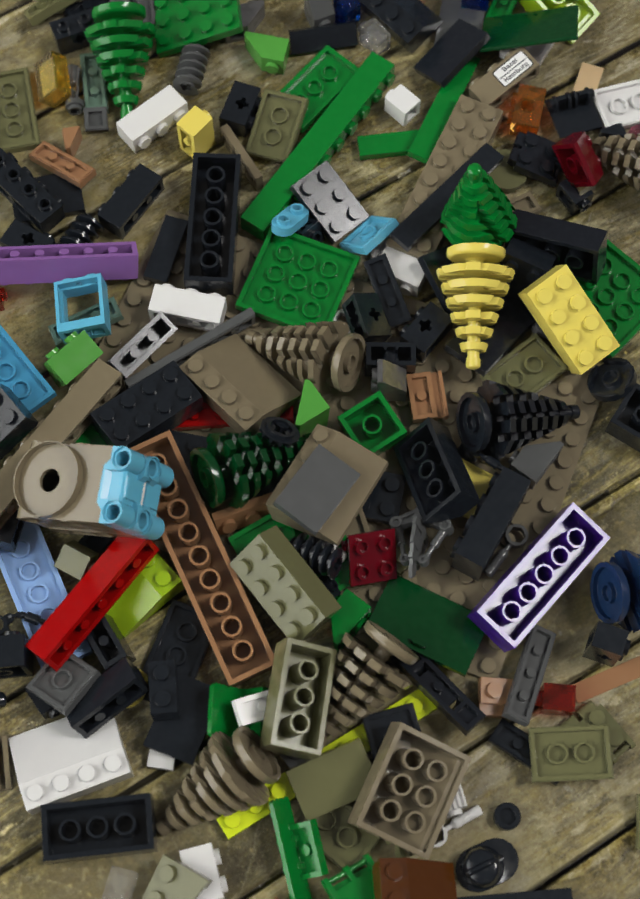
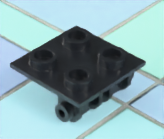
[544,87,603,139]

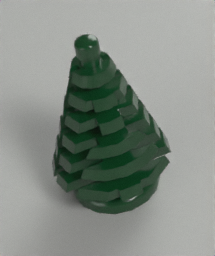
[190,432,311,509]

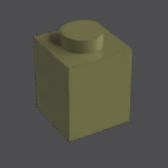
[54,540,100,580]

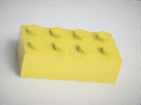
[518,264,620,375]

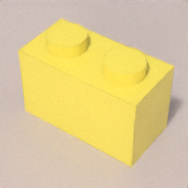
[176,105,215,158]

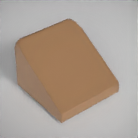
[62,126,82,157]

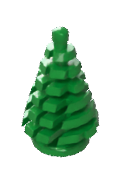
[84,1,157,119]
[440,163,518,246]

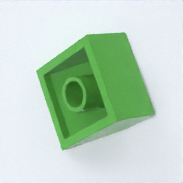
[43,330,104,388]

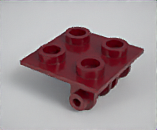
[341,528,397,587]

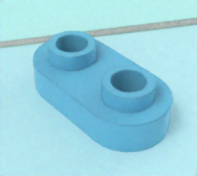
[271,203,309,237]

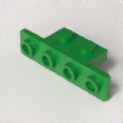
[269,796,329,899]

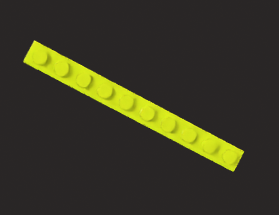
[216,689,438,840]

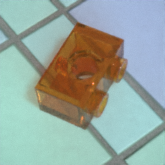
[506,84,547,136]

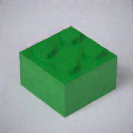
[337,390,407,455]

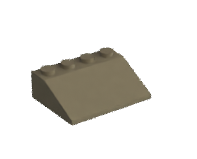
[179,334,302,436]
[265,424,389,546]
[347,721,472,860]

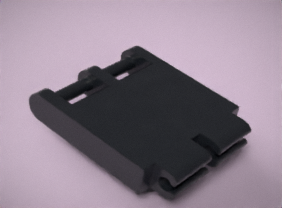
[507,131,562,187]

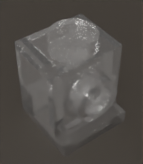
[357,17,391,55]

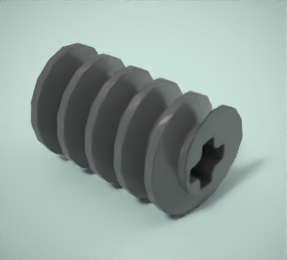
[173,44,210,96]

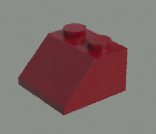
[552,131,604,187]

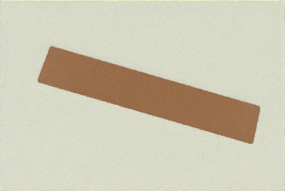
[570,656,640,703]

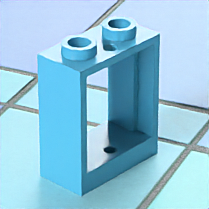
[53,273,112,344]

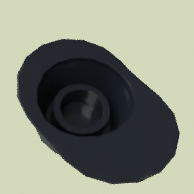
[455,838,519,892]

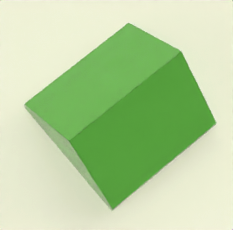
[295,379,330,437]

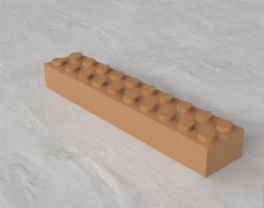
[130,430,274,687]

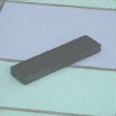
[502,624,556,727]

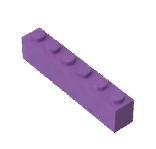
[0,241,138,286]

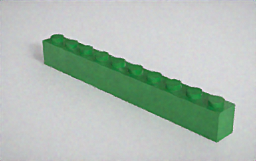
[240,52,396,242]

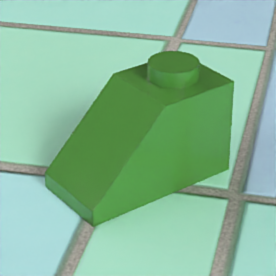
[244,31,290,75]

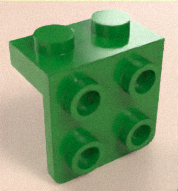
[207,683,269,737]

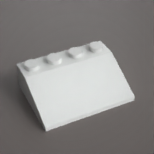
[8,717,134,815]

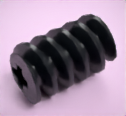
[56,213,104,244]
[289,532,343,580]

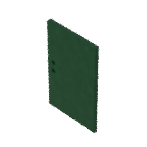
[480,5,579,52]
[369,575,485,677]

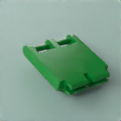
[321,853,375,899]

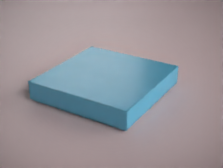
[339,215,400,255]

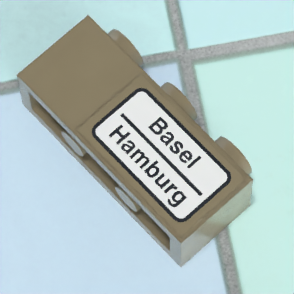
[469,47,540,108]

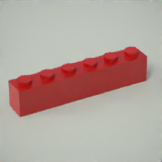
[25,537,160,672]

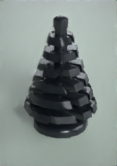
[456,380,580,460]

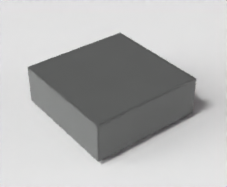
[83,106,109,132]

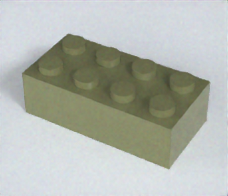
[229,526,342,641]
[259,637,337,760]

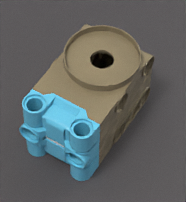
[13,440,174,540]

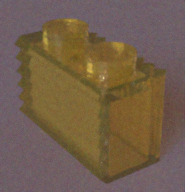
[33,51,72,108]

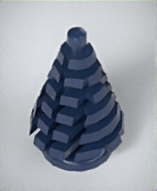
[590,550,640,633]

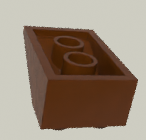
[372,858,457,899]

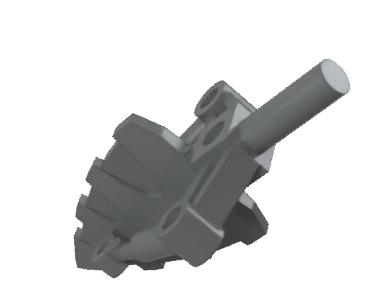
[389,507,454,578]

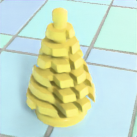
[436,242,515,370]

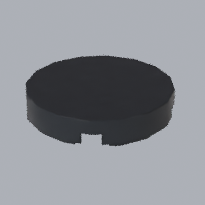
[587,357,637,402]

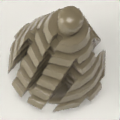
[592,133,640,193]
[245,321,366,396]
[323,620,419,746]
[155,725,281,836]

